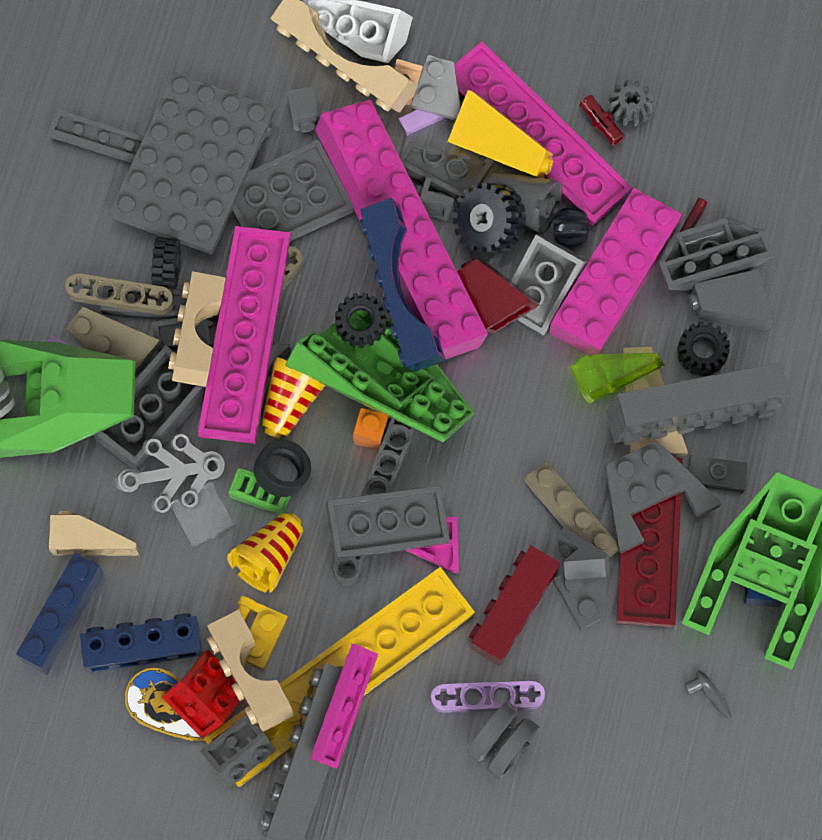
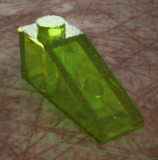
[570,353,665,403]

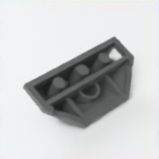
[659,218,774,291]

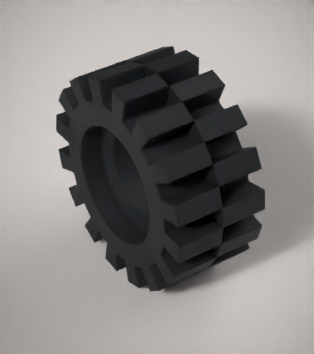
[151,237,181,289]
[335,293,387,348]
[677,321,730,376]

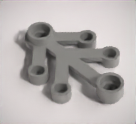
[115,434,225,513]

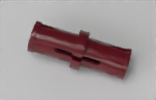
[579,95,625,147]

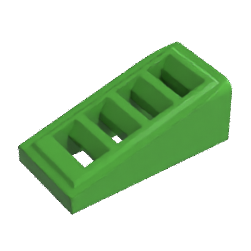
[229,467,291,515]

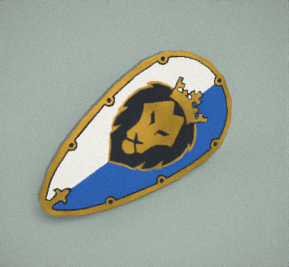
[124,668,219,741]

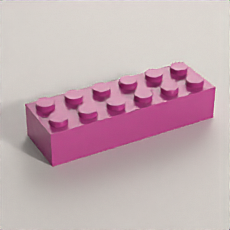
[549,188,682,361]

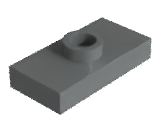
[689,455,748,493]

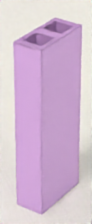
[399,110,444,136]

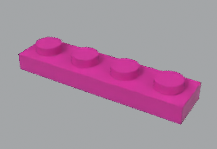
[310,644,378,769]

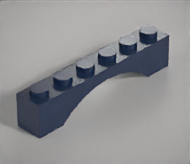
[360,198,446,372]

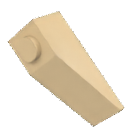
[49,511,139,556]

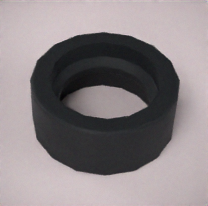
[254,440,311,497]

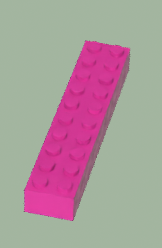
[315,99,488,359]

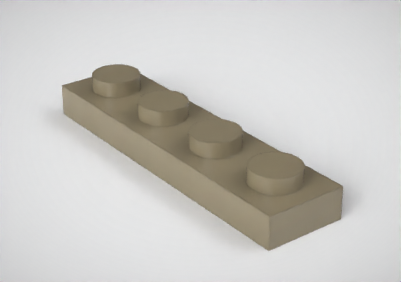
[524,461,618,558]

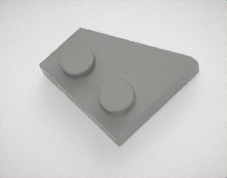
[411,55,461,121]

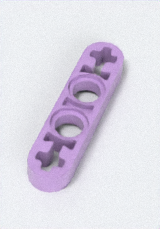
[431,681,545,713]

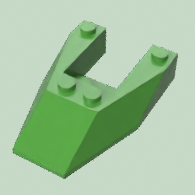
[0,340,136,458]
[682,472,822,670]

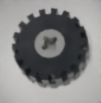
[453,183,526,253]

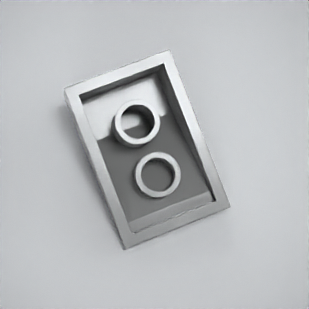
[511,235,589,335]

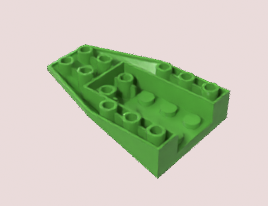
[286,295,475,442]

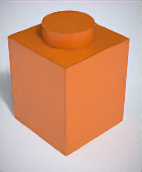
[353,408,389,451]

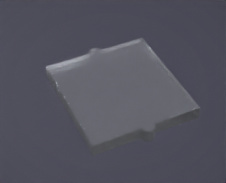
[171,482,235,547]

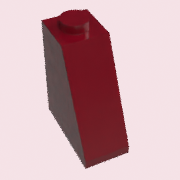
[457,259,539,334]

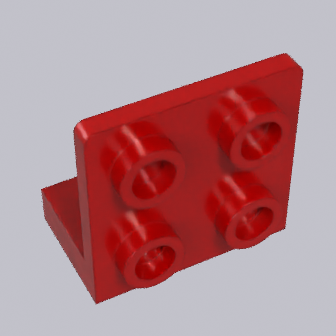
[162,650,240,739]

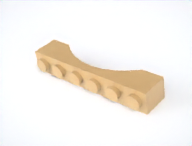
[270,0,418,113]

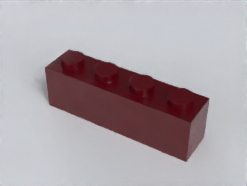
[468,545,560,666]

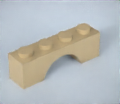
[168,271,226,387]
[206,609,294,732]

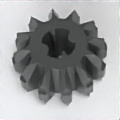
[608,80,654,127]

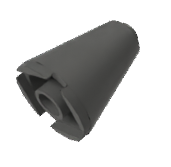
[484,172,563,233]

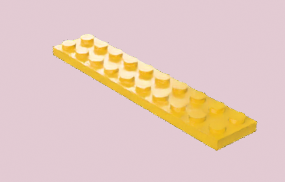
[204,567,475,788]

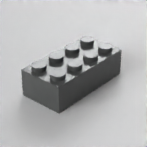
[94,345,206,473]

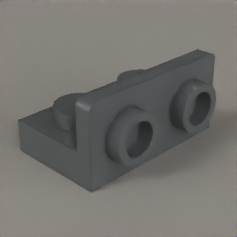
[200,715,275,787]

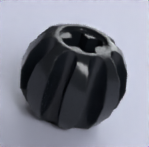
[553,207,589,248]

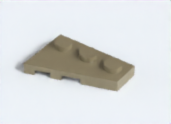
[66,307,163,375]

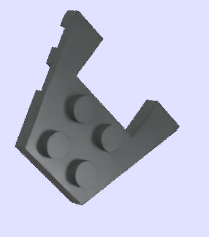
[605,441,721,554]

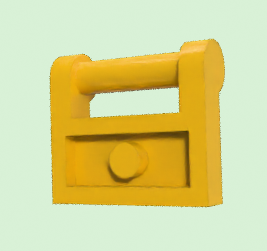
[237,596,289,671]

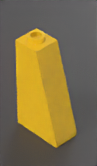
[448,90,553,178]

